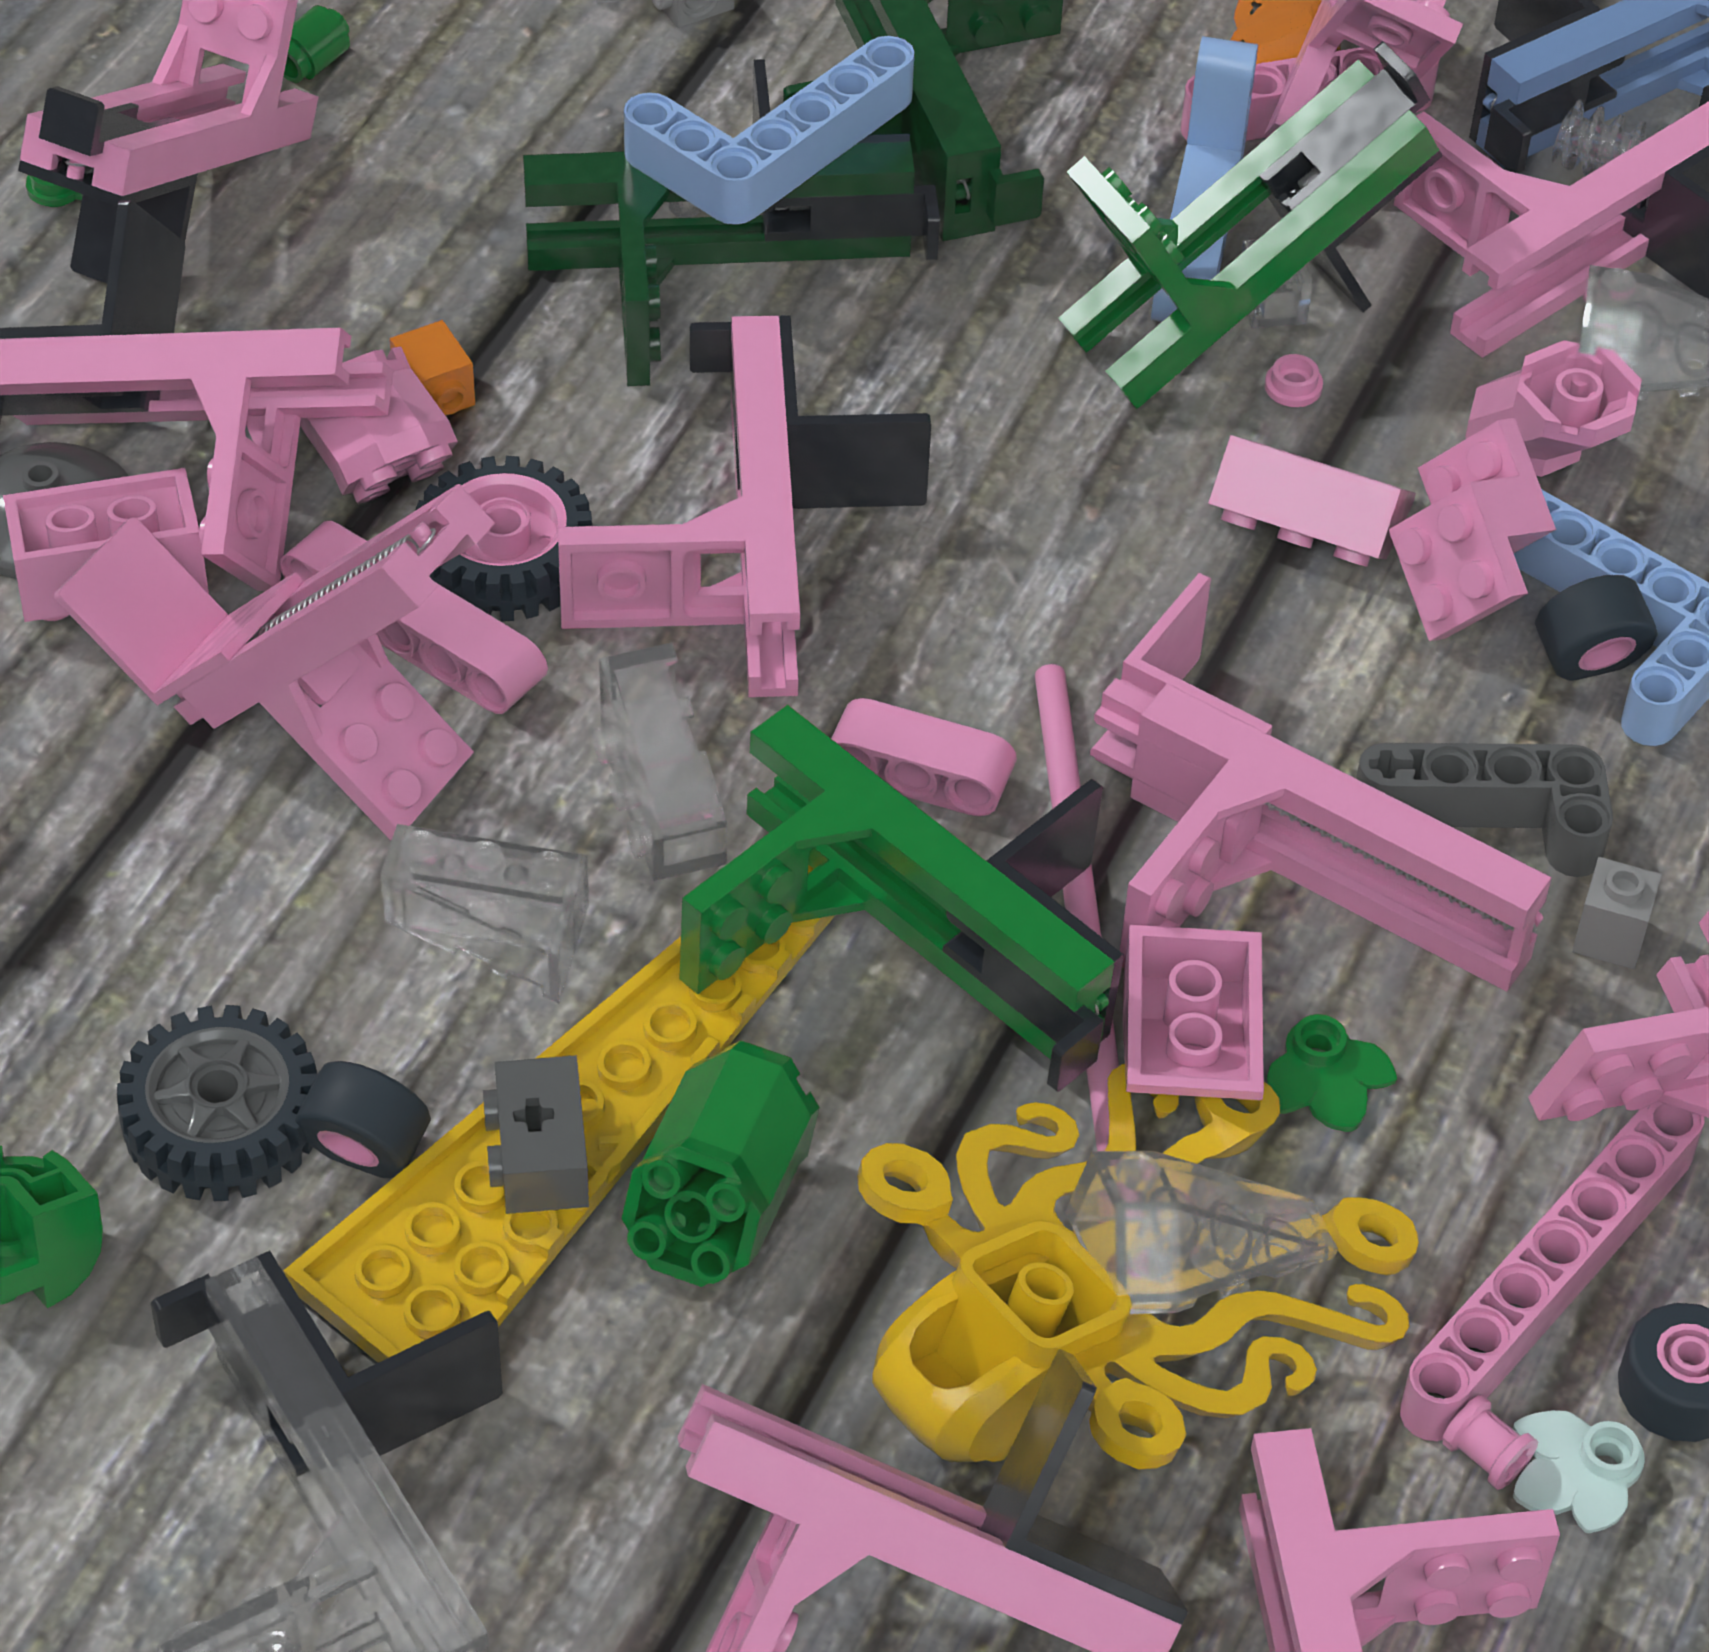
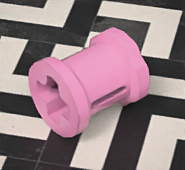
[1442,1395,1538,1490]

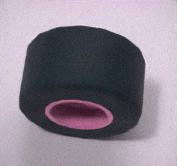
[1535,575,1658,681]
[295,1061,431,1178]
[1618,1303,1709,1442]

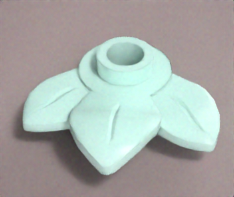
[1513,1410,1645,1533]

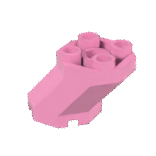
[1465,340,1642,477]
[300,347,458,504]

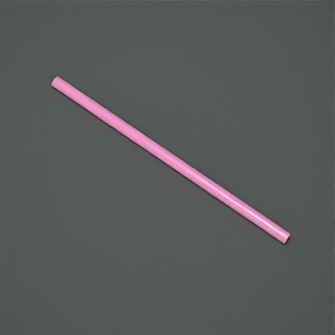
[1035,664,1148,1277]

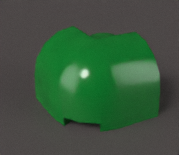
[0,1145,103,1309]

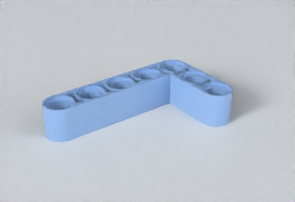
[624,36,914,224]
[1151,36,1258,322]
[1514,489,1709,746]

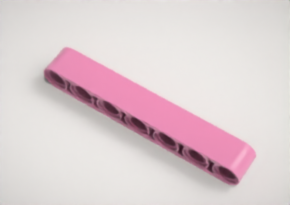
[1400,1101,1705,1441]

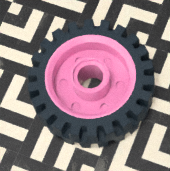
[415,456,593,622]

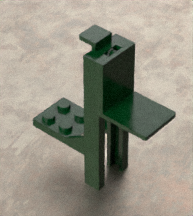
[783,0,1063,242]

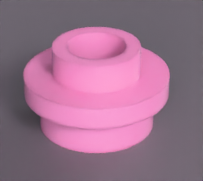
[1265,354,1323,407]

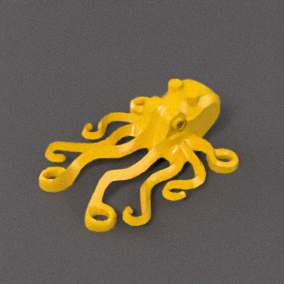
[857,1064,1419,1469]

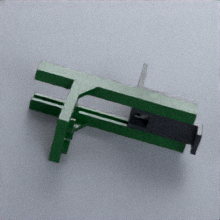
[523,59,940,386]

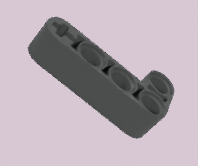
[1356,743,1613,877]

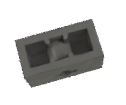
[483,1055,589,1214]

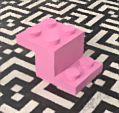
[1388,418,1556,641]

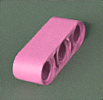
[831,698,1017,816]

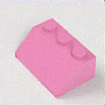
[1208,435,1416,567]
[3,468,209,622]

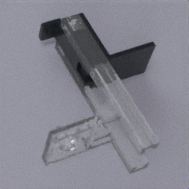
[151,1250,503,1652]

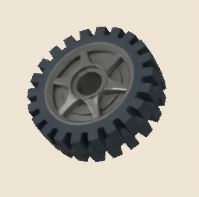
[117,1005,318,1202]

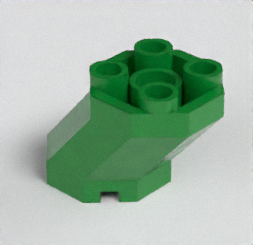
[621,1040,820,1287]

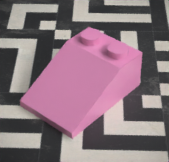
[1123,925,1264,1100]

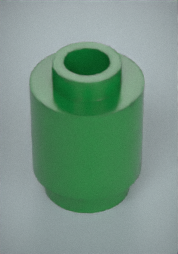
[283,5,350,83]

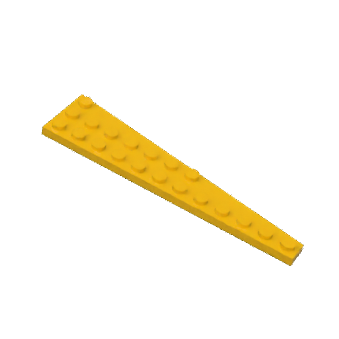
[283,865,835,1363]

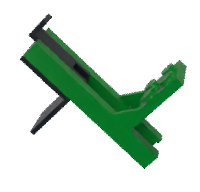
[1058,41,1443,409]
[679,705,1124,1092]

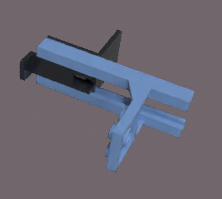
[1469,0,1709,173]

